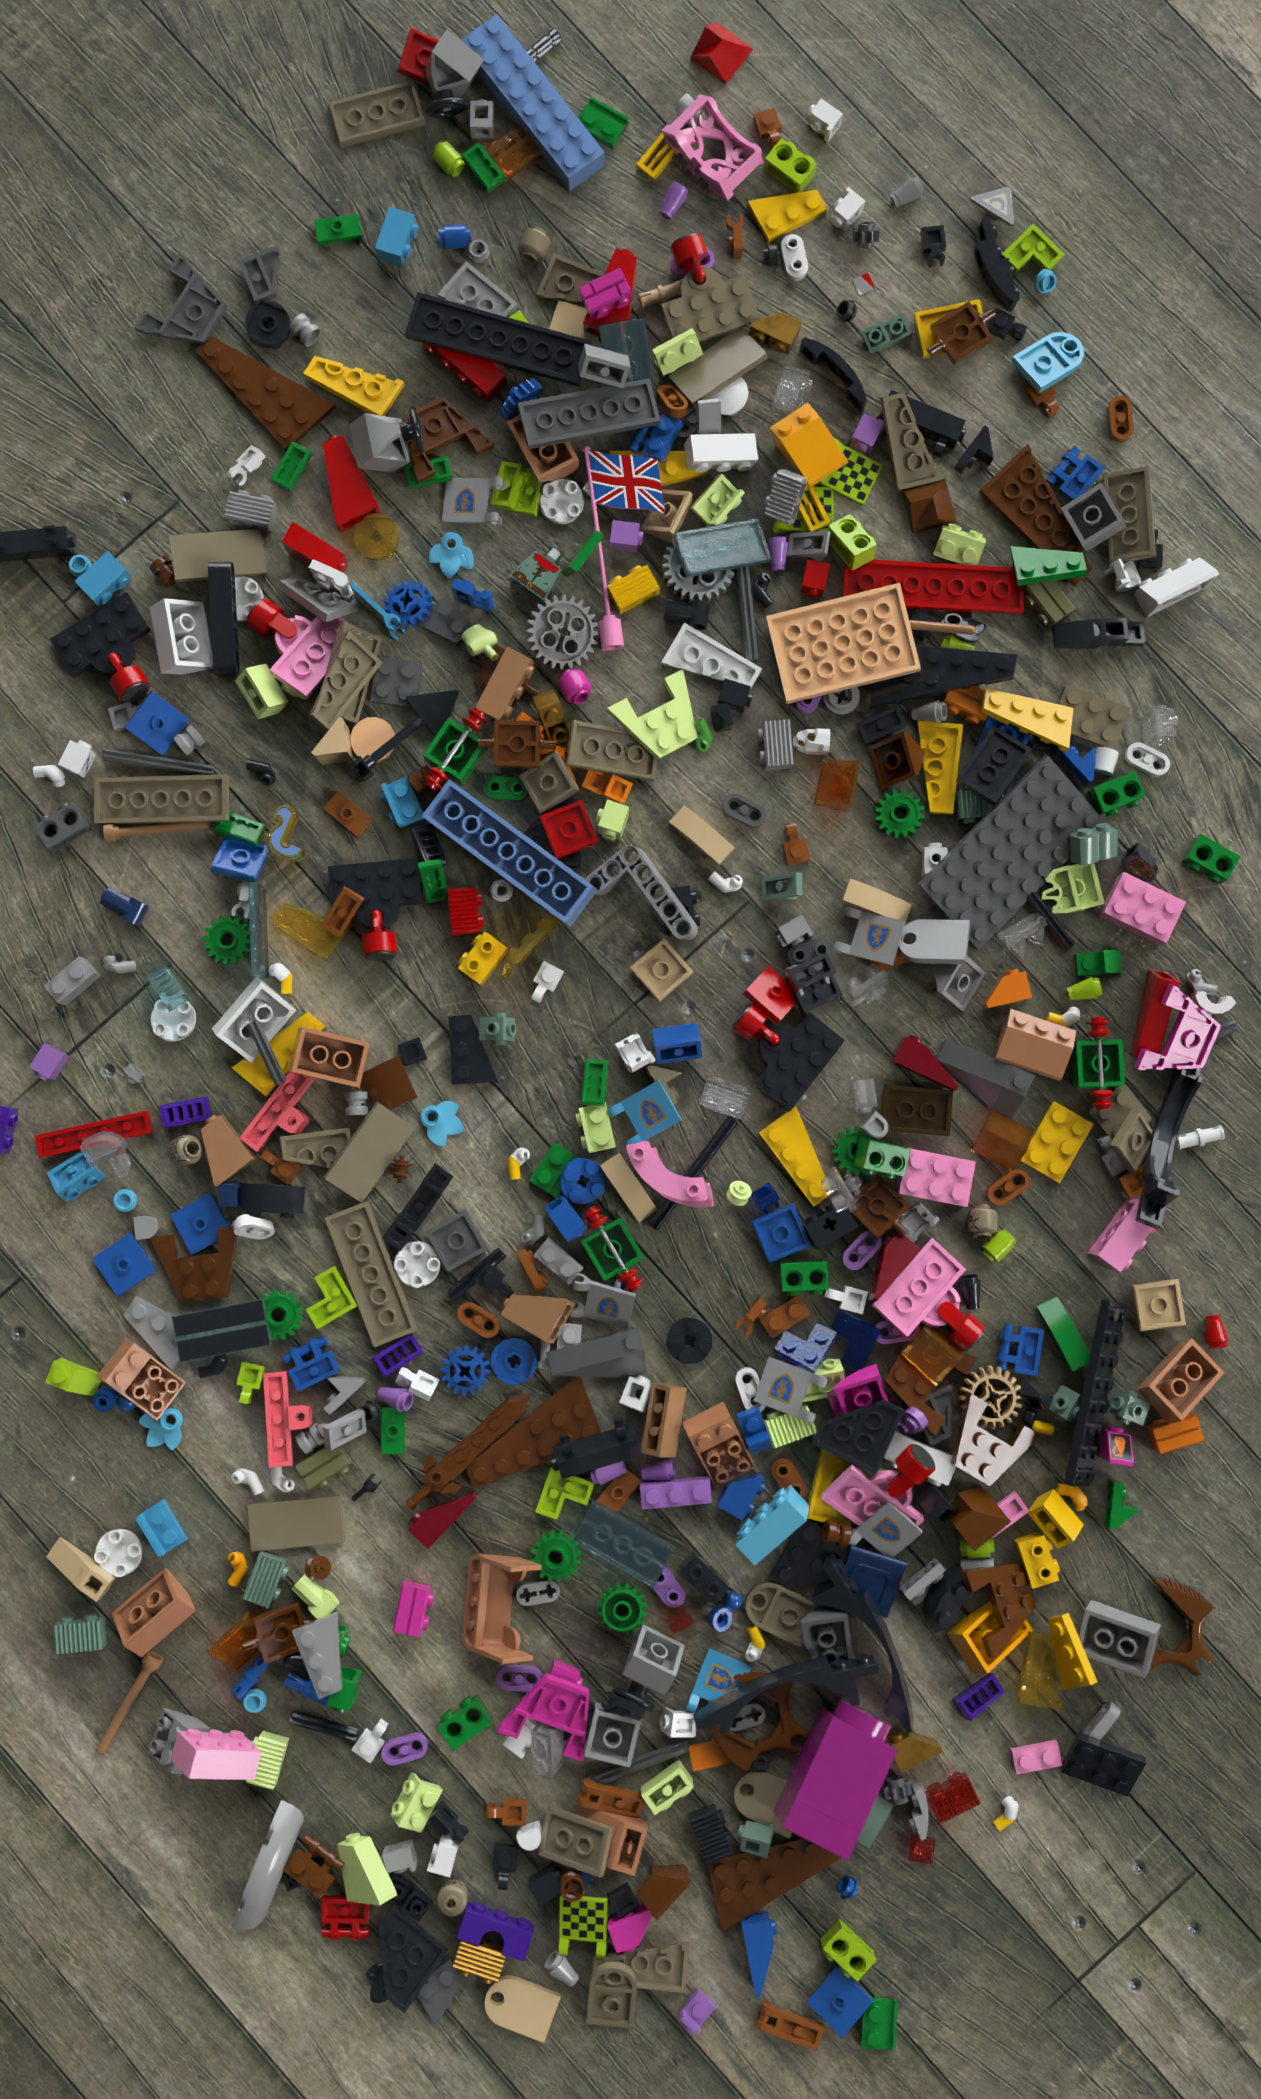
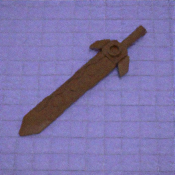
[405,1392,529,1511]

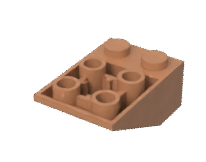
[96,1339,186,1421]
[682,1402,756,1488]
[576,1806,648,1876]

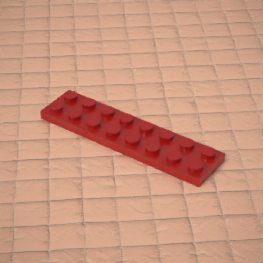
[842,560,1025,615]

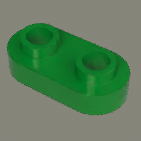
[484,776,529,802]

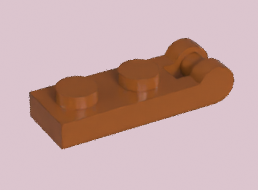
[576,1779,645,1818]
[754,2001,825,2051]

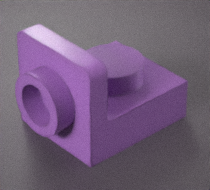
[679,1988,716,2035]

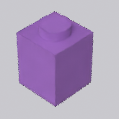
[850,413,884,454]
[610,520,643,553]
[29,1043,70,1081]

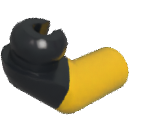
[1022,1408,1054,1436]

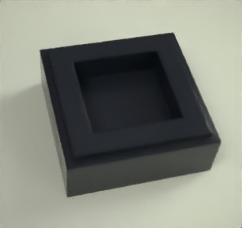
[398,1037,428,1067]

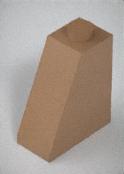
[201,1115,257,1187]
[501,1294,575,1344]

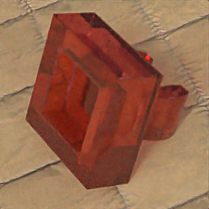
[668,1605,696,1634]
[908,1834,936,1864]

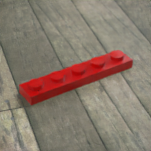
[34,1110,154,1158]

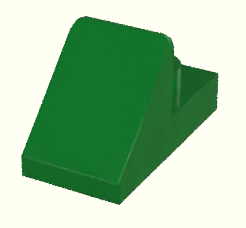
[1074,950,1122,977]
[1104,1479,1139,1530]

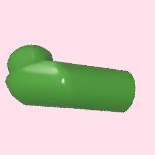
[694,718,713,752]

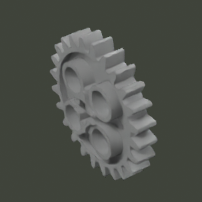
[661,530,734,603]
[525,594,599,670]

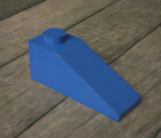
[741,1911,777,1998]

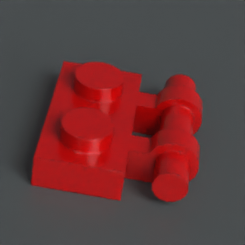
[321,1895,370,1941]

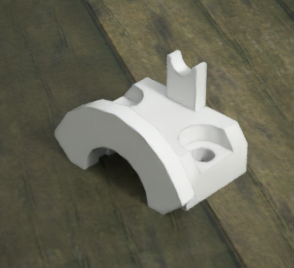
[1104,559,1141,592]
[1191,991,1236,1016]
[615,1033,656,1073]

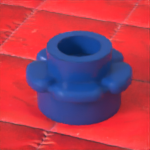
[837,1876,858,1900]

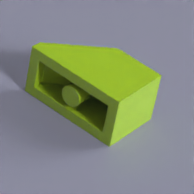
[45,1358,102,1396]

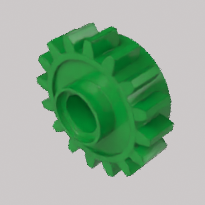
[874,789,925,840]
[202,915,254,966]
[831,1126,880,1176]
[257,1289,305,1340]
[530,1529,582,1583]
[597,1582,647,1635]

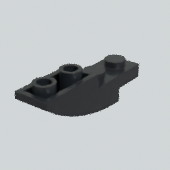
[974,217,1020,311]
[1052,618,1146,649]

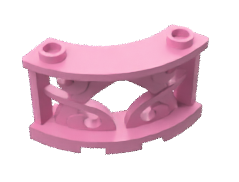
[661,94,765,201]
[626,1141,714,1208]

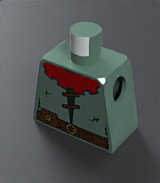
[510,548,563,606]

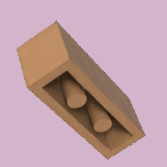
[475,646,535,720]
[641,1383,687,1457]

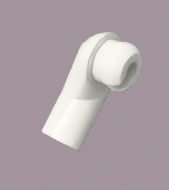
[33,765,65,787]
[708,871,743,893]
[271,1467,295,1492]
[231,1468,264,1496]

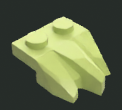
[1042,863,1105,913]

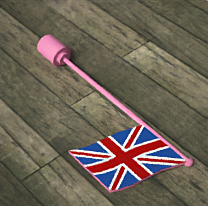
[582,446,665,651]

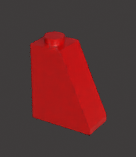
[282,521,348,573]

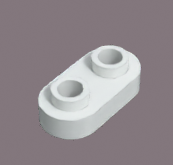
[781,234,808,281]
[1125,742,1170,777]
[233,1214,275,1239]
[735,1367,766,1412]

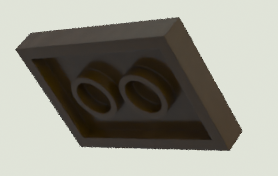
[881,1085,953,1136]

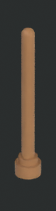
[909,620,976,635]
[103,822,215,843]
[96,1651,163,1754]

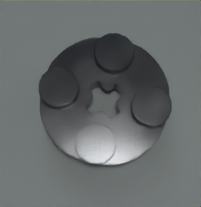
[245,301,291,349]
[667,1317,712,1364]

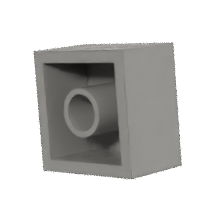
[1061,482,1127,552]
[584,1702,641,1768]

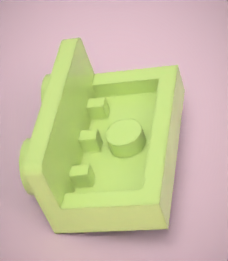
[652,328,703,376]
[690,474,745,527]
[933,523,986,565]
[391,1773,443,1833]

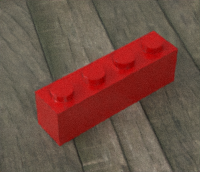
[422,343,507,403]

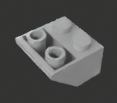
[148,1708,210,1774]

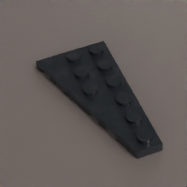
[869,645,1017,709]

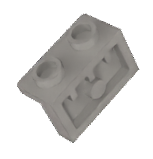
[900,1558,946,1605]

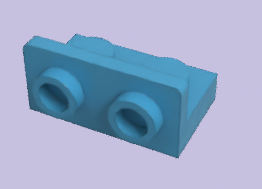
[380,776,425,829]
[47,1148,106,1202]
[135,1499,188,1558]

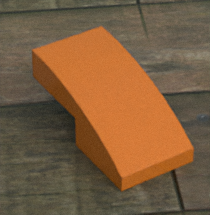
[580,770,633,805]
[689,1738,733,1771]

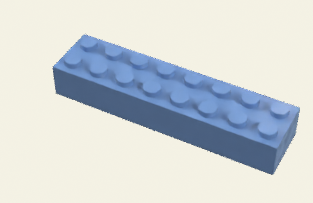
[461,14,605,192]
[422,779,598,927]

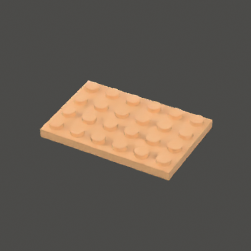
[766,583,921,704]

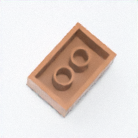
[288,1026,370,1088]
[1136,1338,1225,1424]

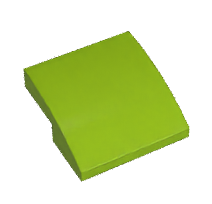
[490,461,547,517]

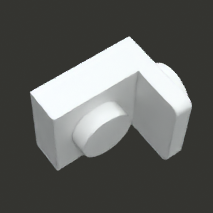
[659,1707,696,1737]

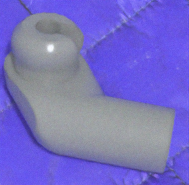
[103,956,136,974]
[1187,969,1217,996]
[520,1215,545,1246]

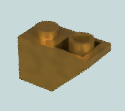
[749,312,802,354]
[532,689,570,745]

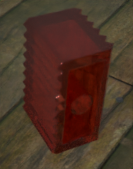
[925,1771,981,1824]

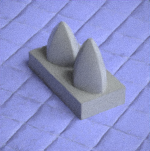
[317,1409,367,1450]

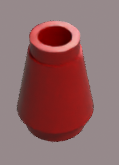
[1205,1315,1229,1349]

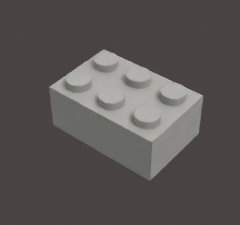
[1079,1600,1161,1678]

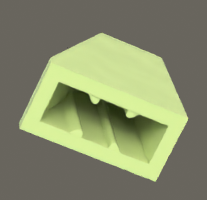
[337,1833,397,1905]

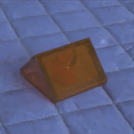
[814,760,861,812]
[971,1110,1033,1170]
[901,1325,965,1386]
[207,1611,259,1670]

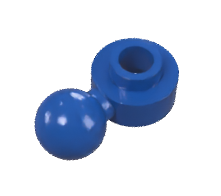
[93,1387,135,1412]
[708,1591,742,1632]

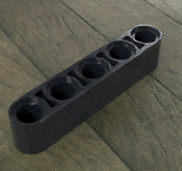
[208,561,240,676]

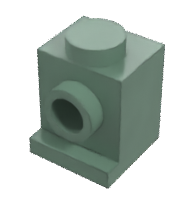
[737,1820,775,1858]

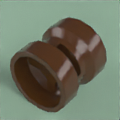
[149,555,177,588]
[408,764,430,795]
[821,1519,852,1548]
[560,1870,585,1902]

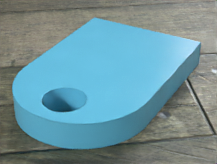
[1011,332,1084,393]

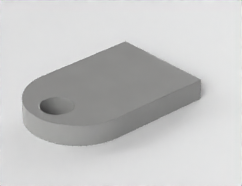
[899,919,970,964]

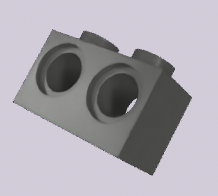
[33,802,93,853]

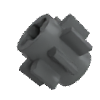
[853,221,880,249]
[882,1775,912,1805]

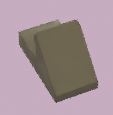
[646,1065,682,1105]

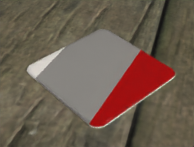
[853,273,875,295]

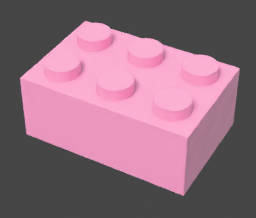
[1098,872,1186,946]
[896,1148,976,1207]
[1087,1198,1156,1272]
[171,1729,261,1780]

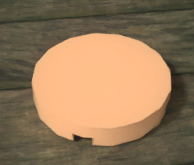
[350,717,395,763]

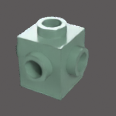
[479,1013,516,1046]
[1049,1385,1082,1425]
[1108,1389,1151,1425]

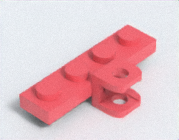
[240,1073,315,1152]
[263,1371,313,1468]

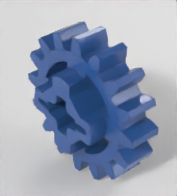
[500,378,543,421]
[383,579,433,629]
[440,1344,491,1396]

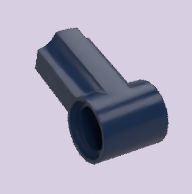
[100,887,149,927]

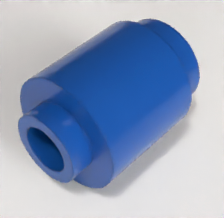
[439,224,472,249]

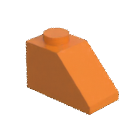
[982,969,1032,1010]

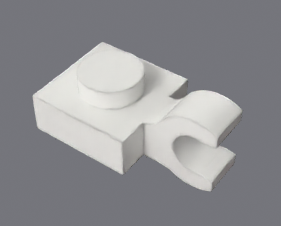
[228,445,266,486]
[231,880,256,919]
[531,961,564,1003]
[824,1286,868,1314]
[395,1367,440,1401]
[351,1718,389,1763]

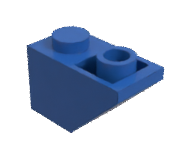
[544,1194,586,1242]
[717,1473,765,1520]

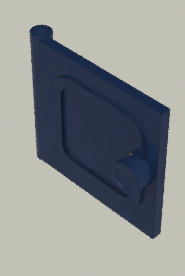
[845,1545,908,1618]

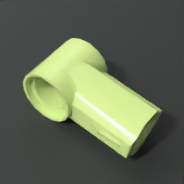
[291,1573,340,1619]

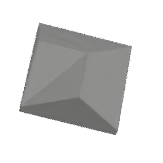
[932,956,986,1012]

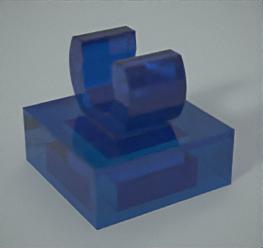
[751,1183,780,1214]

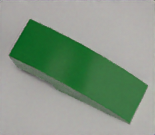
[1036,1296,1090,1372]

